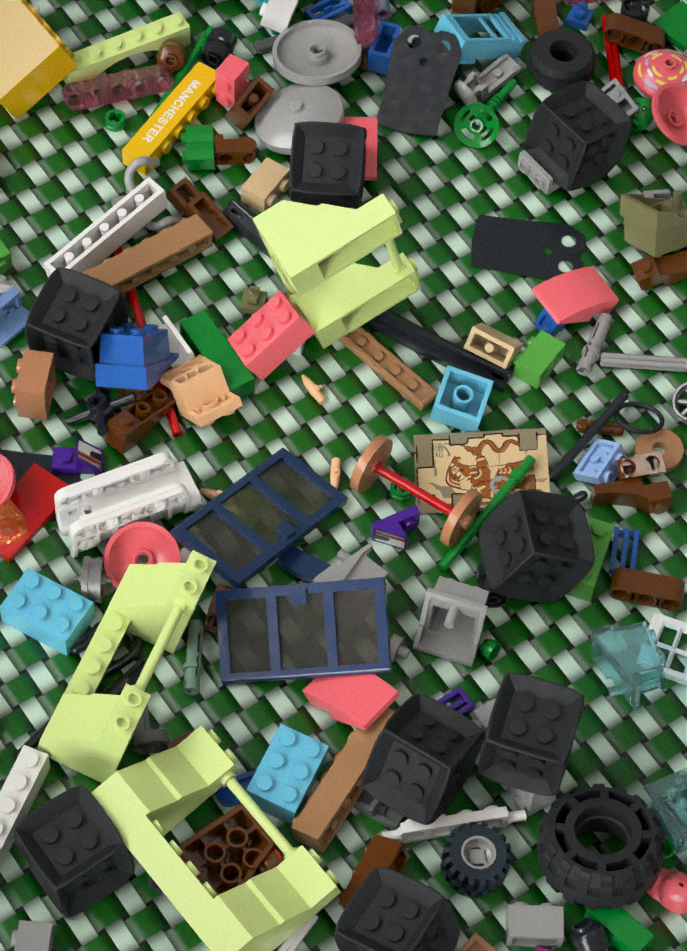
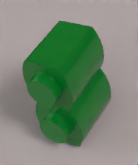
[181,124,215,171]

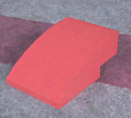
[343,116,377,181]
[531,266,619,325]
[303,657,400,731]

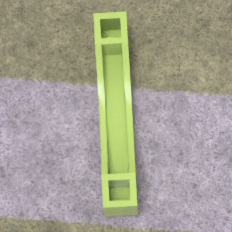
[63,12,191,91]

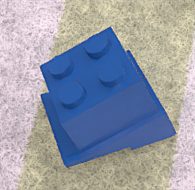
[95,323,179,390]

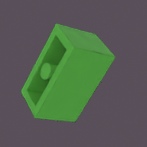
[513,330,566,389]

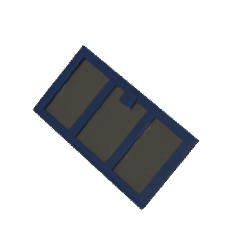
[170,448,348,589]
[215,577,392,685]

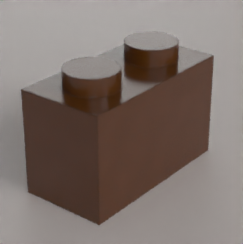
[225,75,275,131]

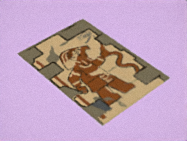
[413,428,550,514]

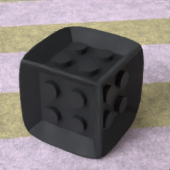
[524,81,632,191]
[289,121,367,207]
[25,267,128,381]
[479,490,595,602]
[478,673,585,796]
[362,693,484,825]
[13,785,135,918]
[334,867,460,951]

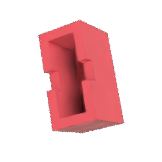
[215,54,249,108]

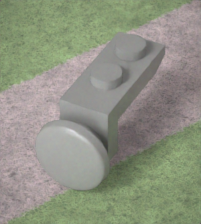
[454,54,522,105]

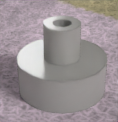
[390,634,410,662]

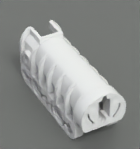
[54,452,202,558]

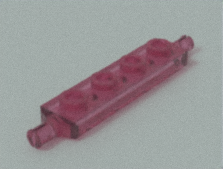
[353,0,379,47]

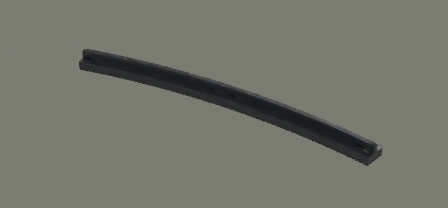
[222,199,514,393]

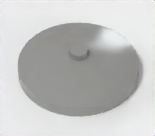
[272,19,362,86]
[255,84,345,155]

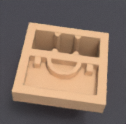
[160,355,243,427]

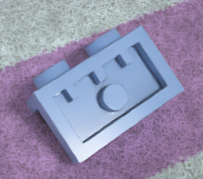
[573,438,627,485]

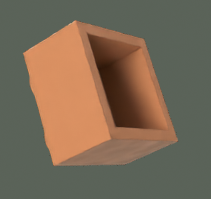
[11,349,57,421]

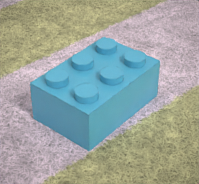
[0,568,95,656]
[246,724,329,825]

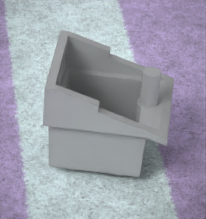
[304,543,388,630]
[413,576,489,667]

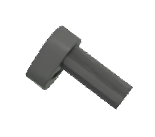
[132,703,169,755]

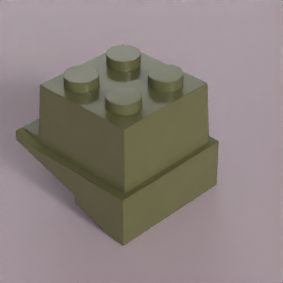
[620,190,687,257]

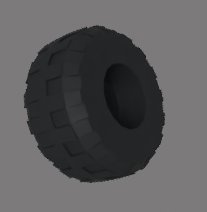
[528,29,596,92]

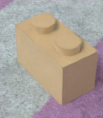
[241,157,290,212]
[464,323,523,369]

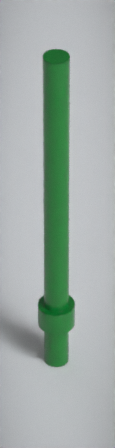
[148,26,214,119]
[438,455,536,571]

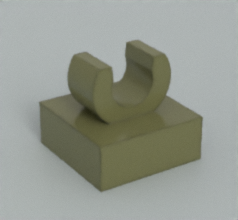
[239,285,268,315]

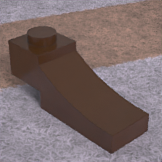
[531,0,560,38]
[166,177,234,243]
[630,250,687,291]
[590,477,673,514]

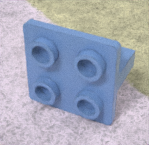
[0,287,29,348]

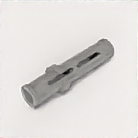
[576,313,613,376]

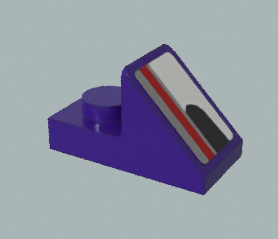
[52,438,103,474]
[370,505,421,550]

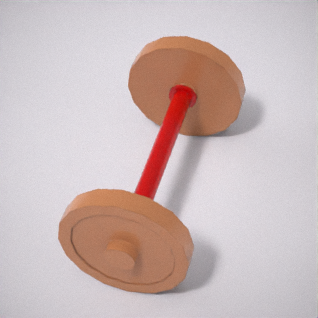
[350,435,483,548]

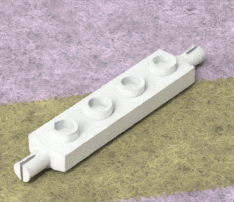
[381,805,526,843]

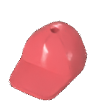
[646,868,687,914]

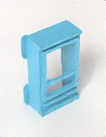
[434,12,526,64]

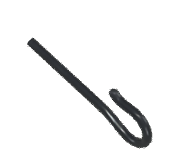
[549,391,629,503]
[13,621,144,759]

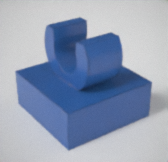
[565,1,594,32]
[534,308,566,337]

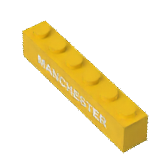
[122,61,216,176]

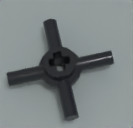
[65,385,137,436]

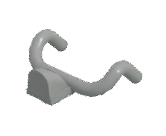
[111,156,184,231]

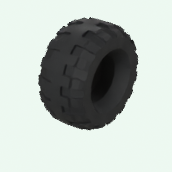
[537,784,665,910]

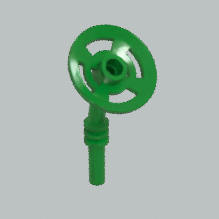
[454,78,517,148]

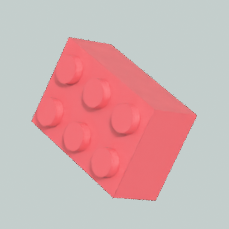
[227,290,316,381]

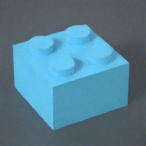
[429,365,494,432]

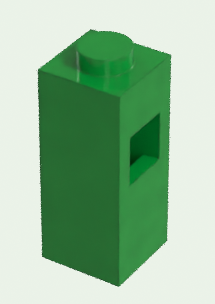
[583,907,654,951]

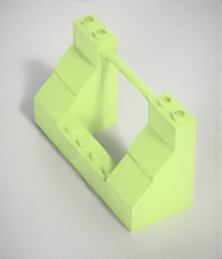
[253,193,421,349]
[37,550,217,783]
[91,725,341,951]

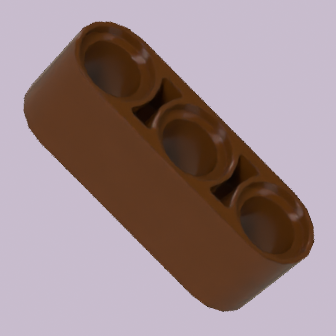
[604,13,666,54]
[609,567,685,611]

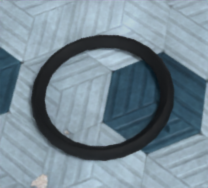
[613,401,665,435]

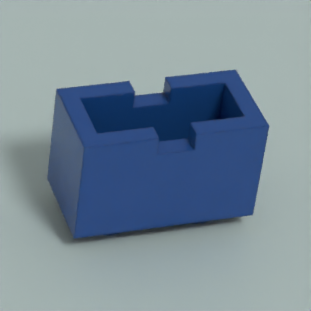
[367,20,402,75]

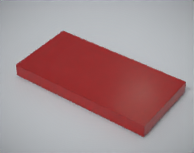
[0,463,69,563]

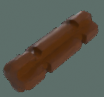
[576,418,624,436]

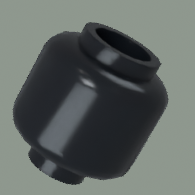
[569,918,611,951]

